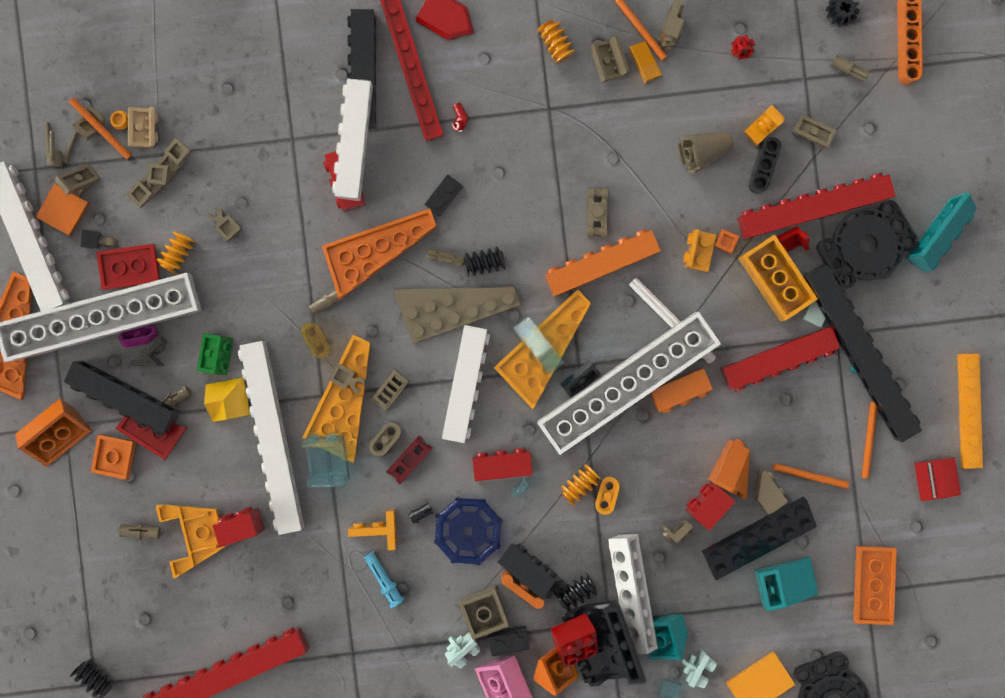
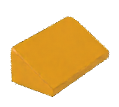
[628,41,662,84]

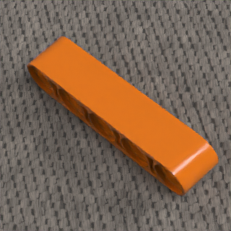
[897,0,923,86]

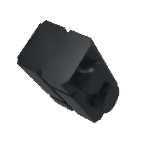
[488,625,530,657]

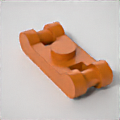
[501,571,544,609]

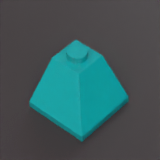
[648,614,688,660]

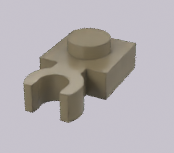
[207,206,242,242]
[328,363,366,393]

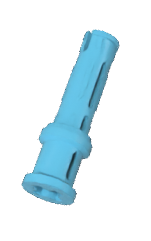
[363,551,405,608]

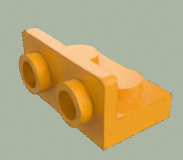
[683,229,716,272]

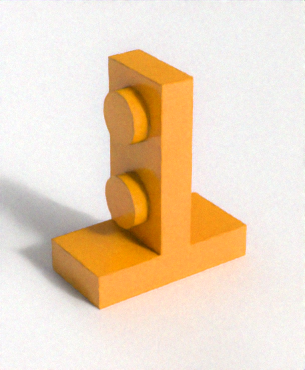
[743,105,785,146]
[348,509,397,550]

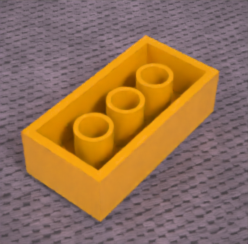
[738,235,818,321]

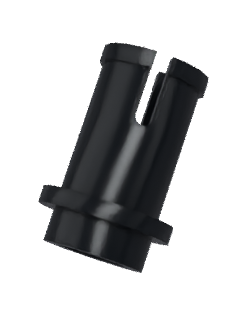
[408,502,434,524]

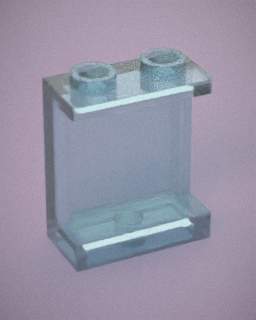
[301,433,350,487]

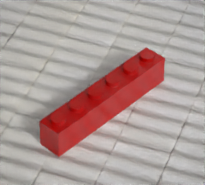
[720,327,840,392]

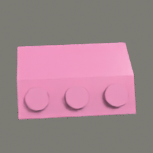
[474,655,533,698]

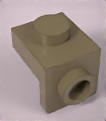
[73,106,105,141]
[661,519,693,543]

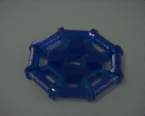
[433,496,503,566]

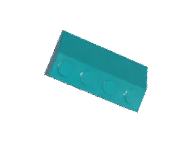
[906,192,977,272]

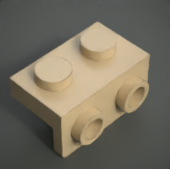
[128,107,158,148]

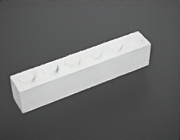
[332,79,373,201]
[442,325,490,443]

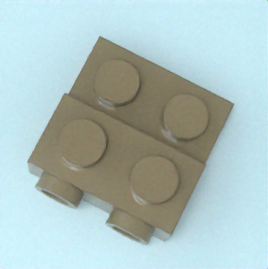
[658,0,685,50]

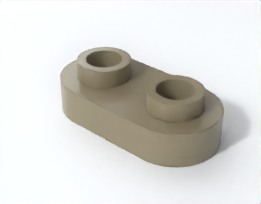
[369,422,401,456]

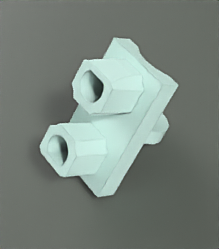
[445,632,481,669]
[682,649,717,688]

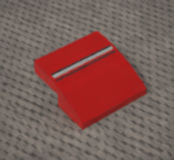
[914,457,961,501]

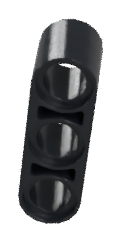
[748,137,782,194]

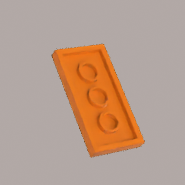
[853,546,897,625]

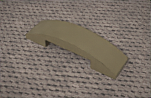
[126,138,191,208]

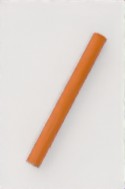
[614,0,667,61]
[68,97,132,160]
[861,402,877,478]
[773,463,850,489]

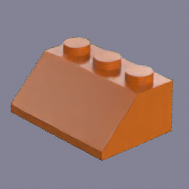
[15,398,91,467]

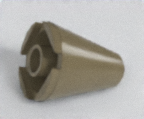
[678,132,734,174]

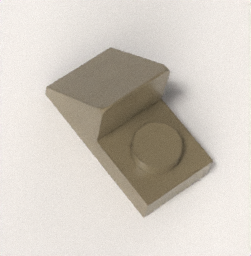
[55,164,100,197]

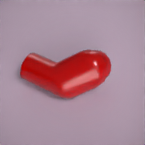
[452,102,468,132]

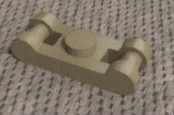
[587,187,608,237]

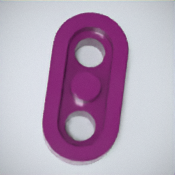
[118,325,159,348]

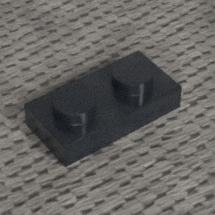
[425,174,463,216]
[560,360,600,398]

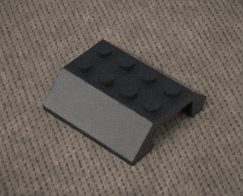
[562,600,647,687]

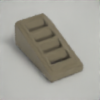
[371,370,410,411]

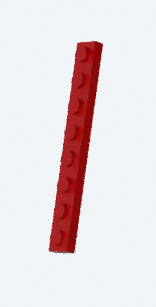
[380,0,444,142]

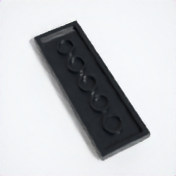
[702,496,817,580]

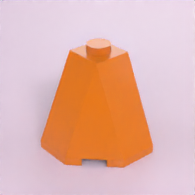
[708,438,750,499]

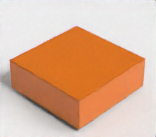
[714,229,740,254]

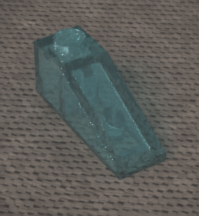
[513,316,564,374]

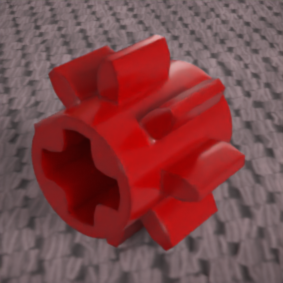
[731,35,756,60]

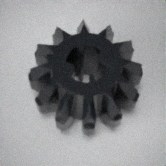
[825,0,860,27]

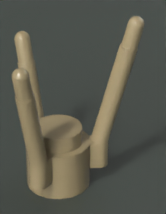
[45,122,78,167]

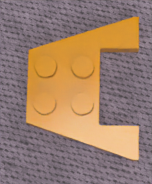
[156,504,226,579]

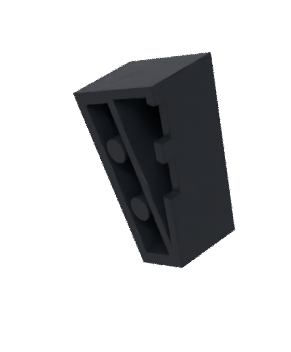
[498,543,564,599]

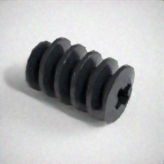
[465,247,506,277]
[554,572,597,612]
[70,659,114,698]

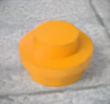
[110,110,128,130]

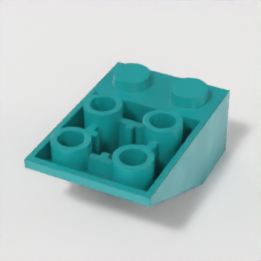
[754,556,818,611]

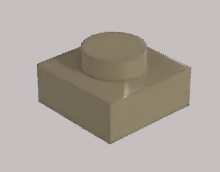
[147,163,171,186]

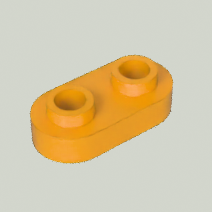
[595,476,620,515]

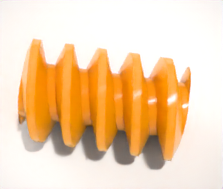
[537,20,576,64]
[157,232,196,275]
[561,464,603,507]

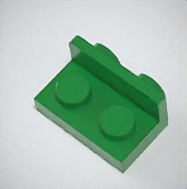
[197,333,233,375]

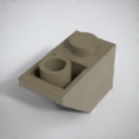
[754,469,788,515]

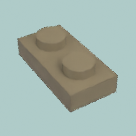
[792,114,836,149]

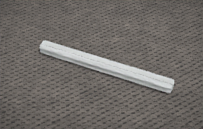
[629,278,716,364]

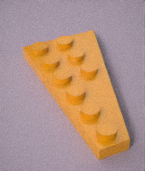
[494,290,591,409]
[302,335,371,463]

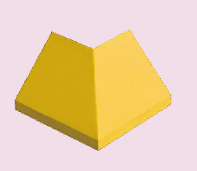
[204,378,251,422]

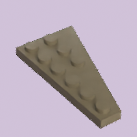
[393,287,520,343]

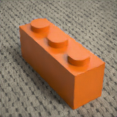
[649,368,713,414]

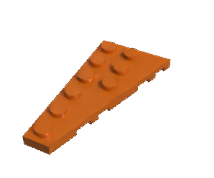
[322,208,437,300]
[0,271,33,400]

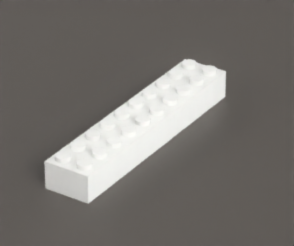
[0,273,202,362]
[537,312,721,455]

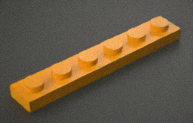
[957,354,983,469]

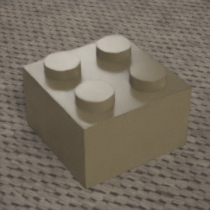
[459,585,509,640]

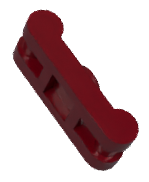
[386,435,433,484]

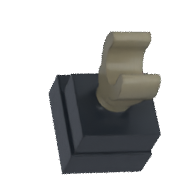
[80,229,117,249]

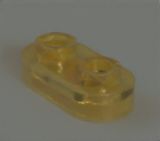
[301,322,331,358]

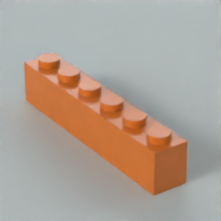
[545,229,661,297]

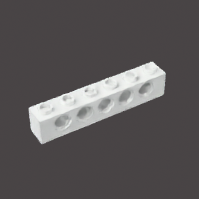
[608,534,658,654]

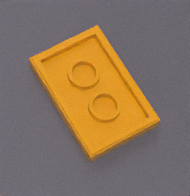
[725,651,795,698]

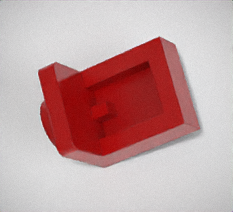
[777,226,810,252]

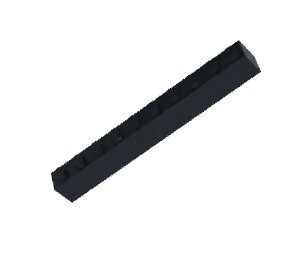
[803,264,922,442]

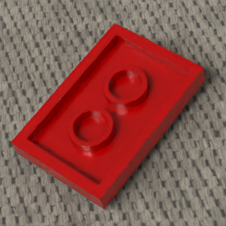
[96,244,161,290]

